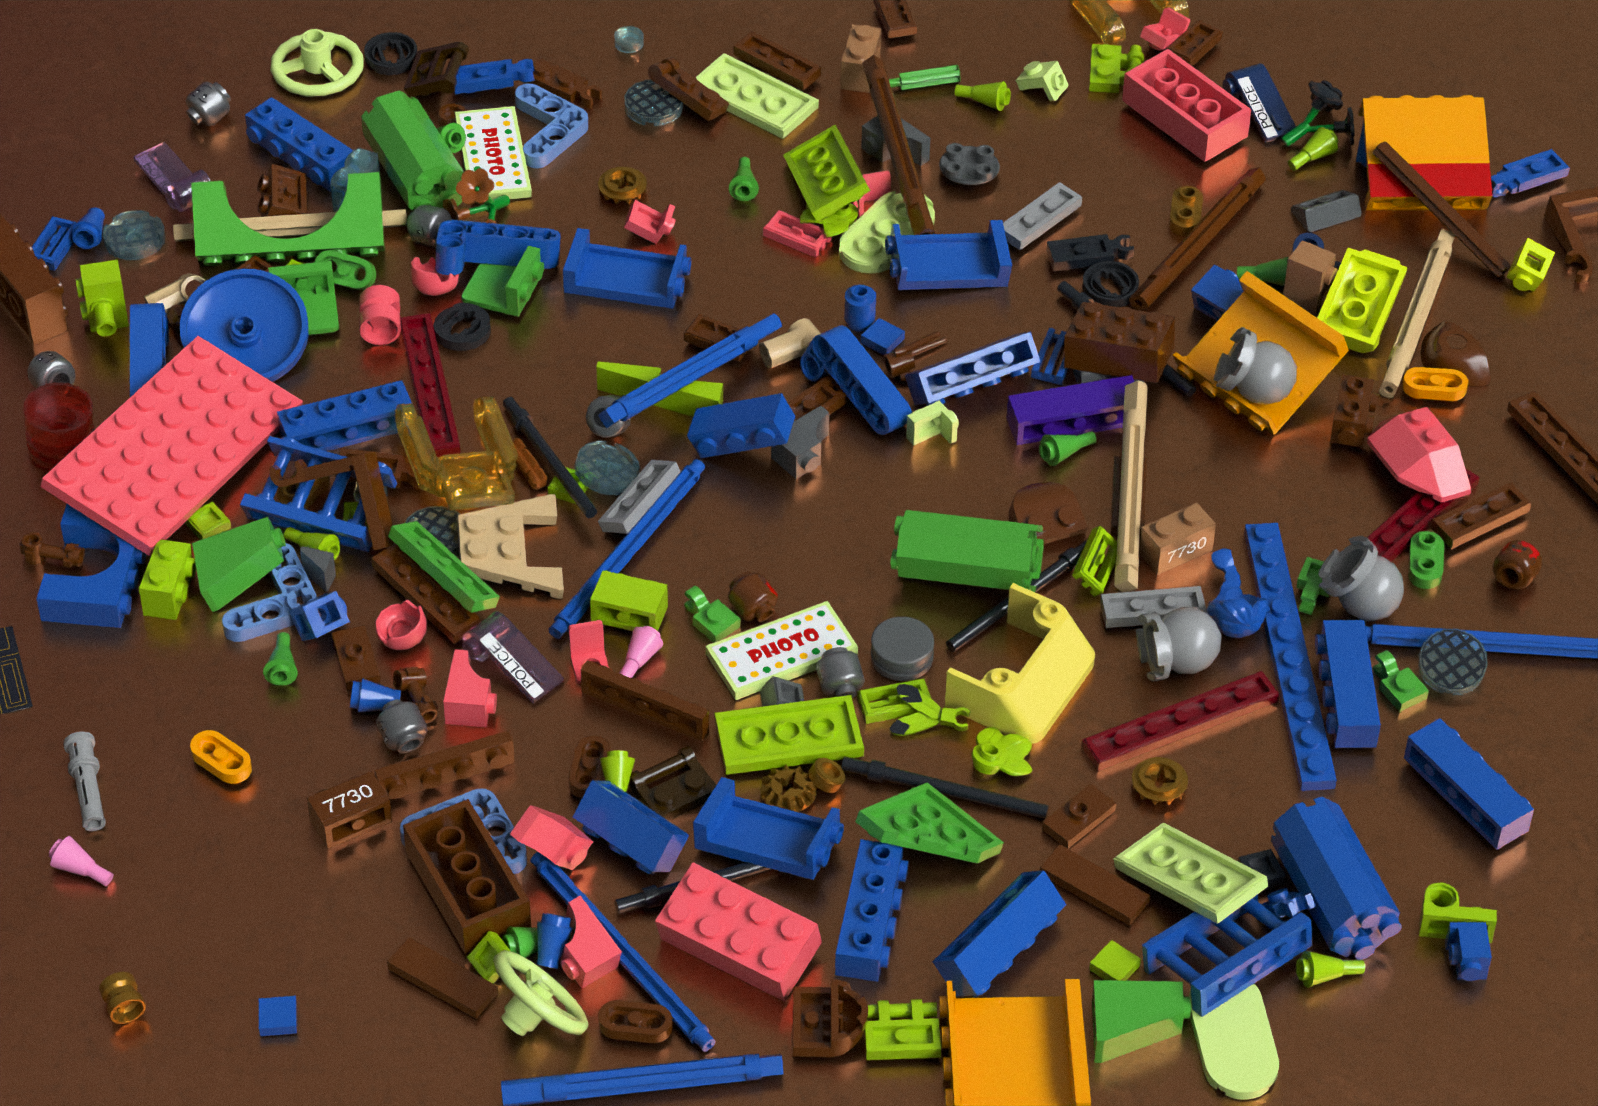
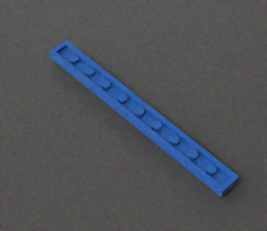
[1244,523,1337,791]

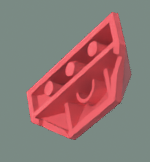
[1367,407,1471,503]

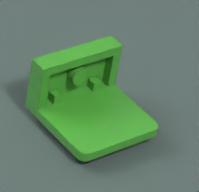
[462,246,544,317]
[268,261,339,335]

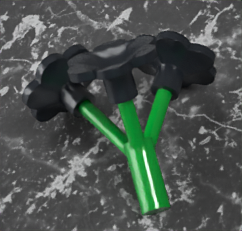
[1281,80,1355,147]

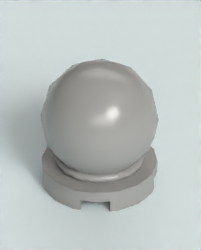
[1214,327,1297,405]
[1318,535,1404,622]
[1136,607,1222,682]

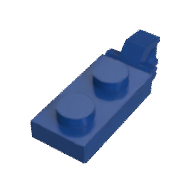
[1491,149,1570,198]

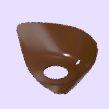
[1420,321,1491,386]

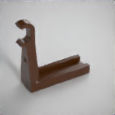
[1544,187,1598,283]
[270,451,395,550]

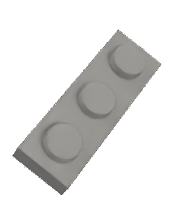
[1003,182,1082,250]
[598,460,681,534]
[1100,586,1207,628]

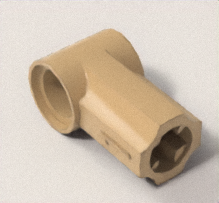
[143,273,206,316]
[759,318,821,368]

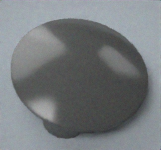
[939,143,1000,185]

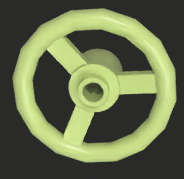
[270,29,364,97]
[493,950,589,1036]

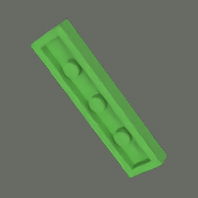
[388,521,500,613]

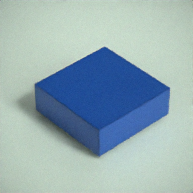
[861,318,905,355]
[258,996,297,1036]

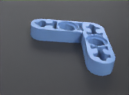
[515,83,588,168]
[222,543,317,642]
[400,789,527,874]

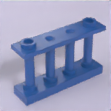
[240,436,397,552]
[1142,894,1312,1017]

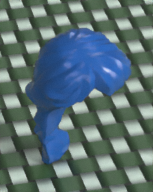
[1207,548,1270,638]

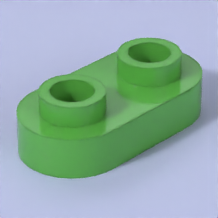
[314,250,376,290]
[1408,531,1444,589]

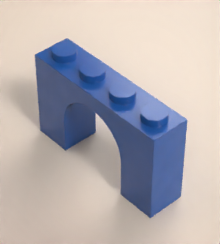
[36,504,146,628]

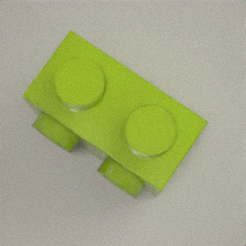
[139,539,196,620]
[590,570,668,631]

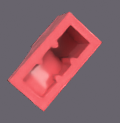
[443,649,497,728]
[510,805,593,870]
[561,896,622,988]

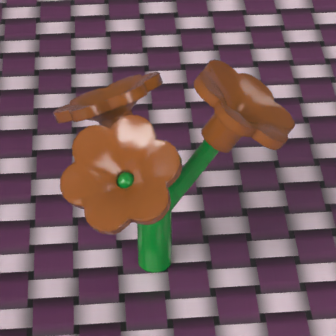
[443,168,510,224]

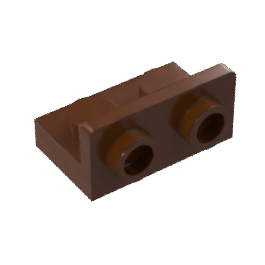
[257,164,307,217]

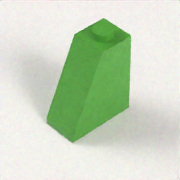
[192,517,286,612]
[1091,980,1191,1063]

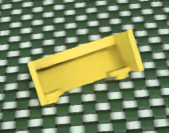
[945,583,1095,744]

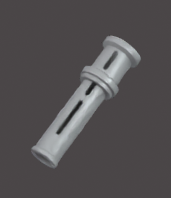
[63,731,106,831]

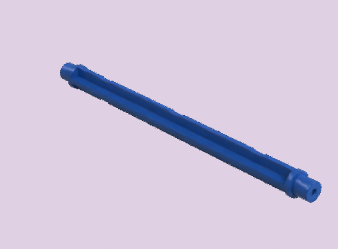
[548,459,705,639]
[1365,624,1598,659]
[531,852,715,1052]

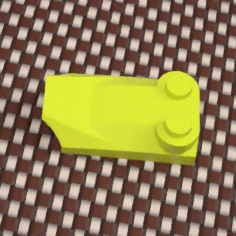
[1317,248,1408,353]

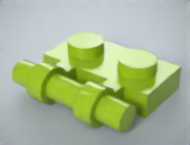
[1089,44,1144,93]
[864,999,941,1060]

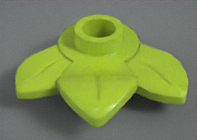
[800,203,858,237]
[972,727,1032,776]

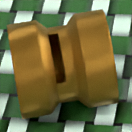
[99,972,146,1024]

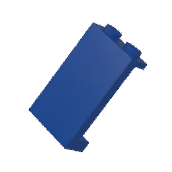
[885,220,1012,290]
[563,228,692,309]
[693,777,844,880]

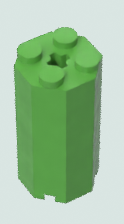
[361,90,464,211]
[890,510,1044,592]

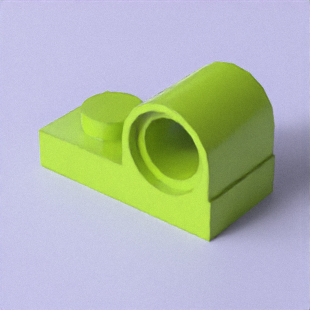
[1419,882,1497,943]

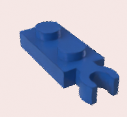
[455,59,535,94]

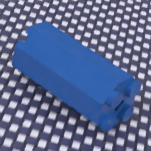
[1271,797,1402,960]

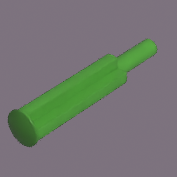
[889,65,961,91]

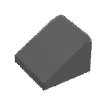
[300,546,336,592]
[760,676,804,707]

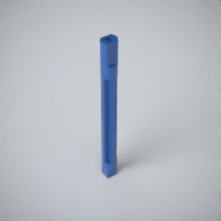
[598,313,782,429]
[501,1053,784,1106]

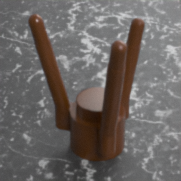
[884,331,947,383]

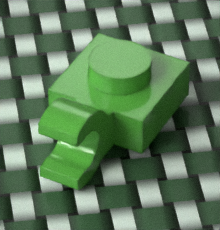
[1296,557,1329,615]
[684,586,741,643]
[1372,650,1429,712]

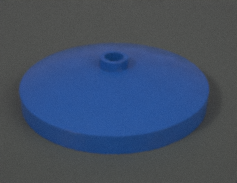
[180,269,309,382]

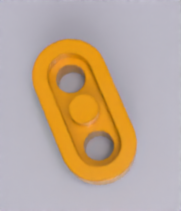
[1402,367,1468,401]
[190,730,252,784]

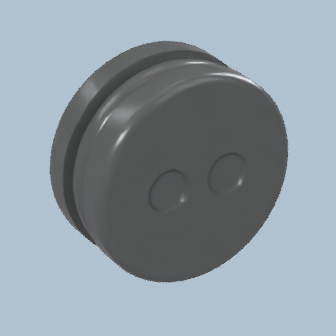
[871,617,934,681]

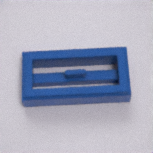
[32,216,77,271]
[1031,328,1068,385]

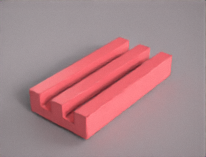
[763,210,832,258]

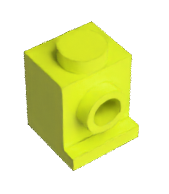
[1506,238,1555,292]

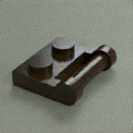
[404,42,469,98]
[628,746,716,821]

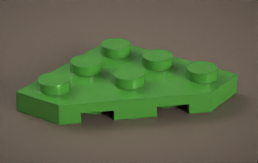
[855,783,1004,863]

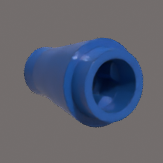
[71,207,105,249]
[350,678,401,712]
[537,913,573,968]

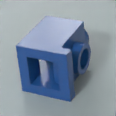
[288,591,350,641]
[1445,922,1492,981]

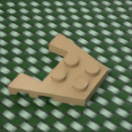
[457,494,564,599]

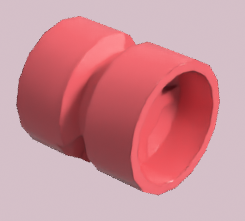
[359,285,401,345]

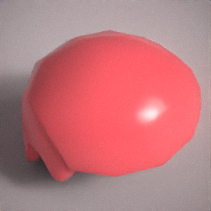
[410,257,459,296]
[375,600,427,650]

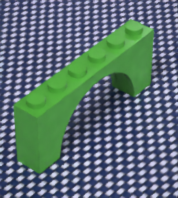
[191,172,385,266]

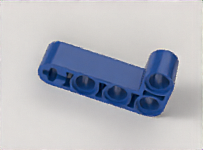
[435,220,561,275]
[130,303,169,397]
[800,325,912,435]

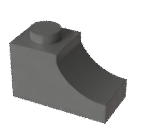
[861,115,931,166]
[771,406,829,479]

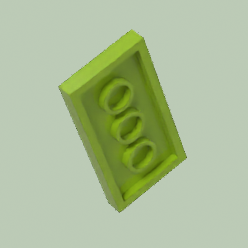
[783,125,871,222]
[714,695,864,775]

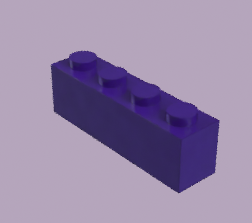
[1006,375,1135,445]

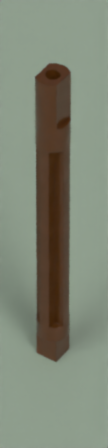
[862,55,936,235]
[1129,167,1267,310]

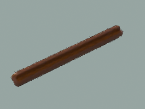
[1373,141,1510,277]

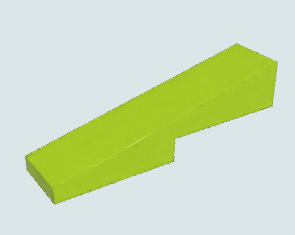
[596,361,723,417]

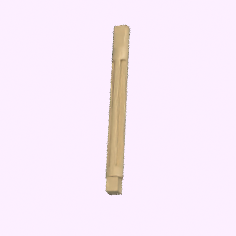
[173,209,407,243]
[1379,229,1455,398]
[1114,381,1148,592]

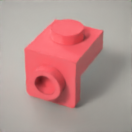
[1140,8,1190,51]
[624,200,676,244]

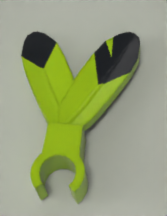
[890,684,971,736]

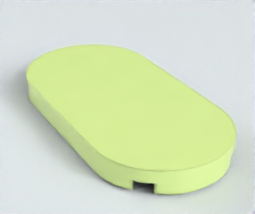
[839,191,935,273]
[1189,984,1279,1100]

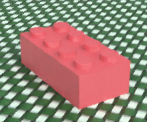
[1122,49,1251,162]
[655,862,822,1002]

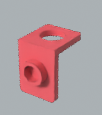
[851,171,891,218]
[568,620,609,684]

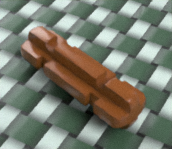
[506,438,548,490]

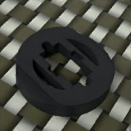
[364,32,418,75]
[1082,261,1139,308]
[433,303,491,351]

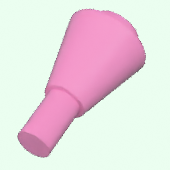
[620,626,663,678]
[49,836,114,886]

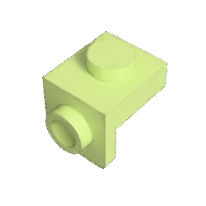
[1015,61,1068,101]
[906,400,959,446]

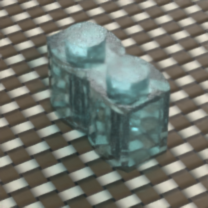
[330,148,380,212]

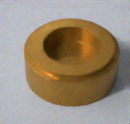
[809,758,845,793]

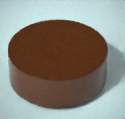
[437,103,467,126]

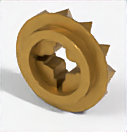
[598,167,647,204]
[1132,757,1188,805]
[760,764,816,812]

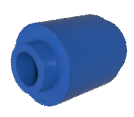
[844,284,876,332]

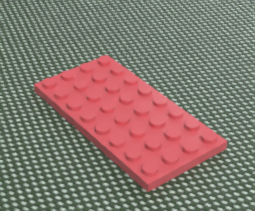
[41,336,303,556]

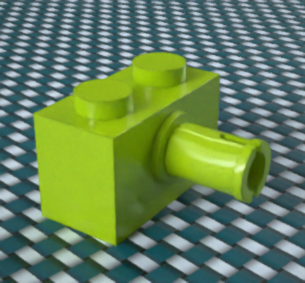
[75,259,129,336]

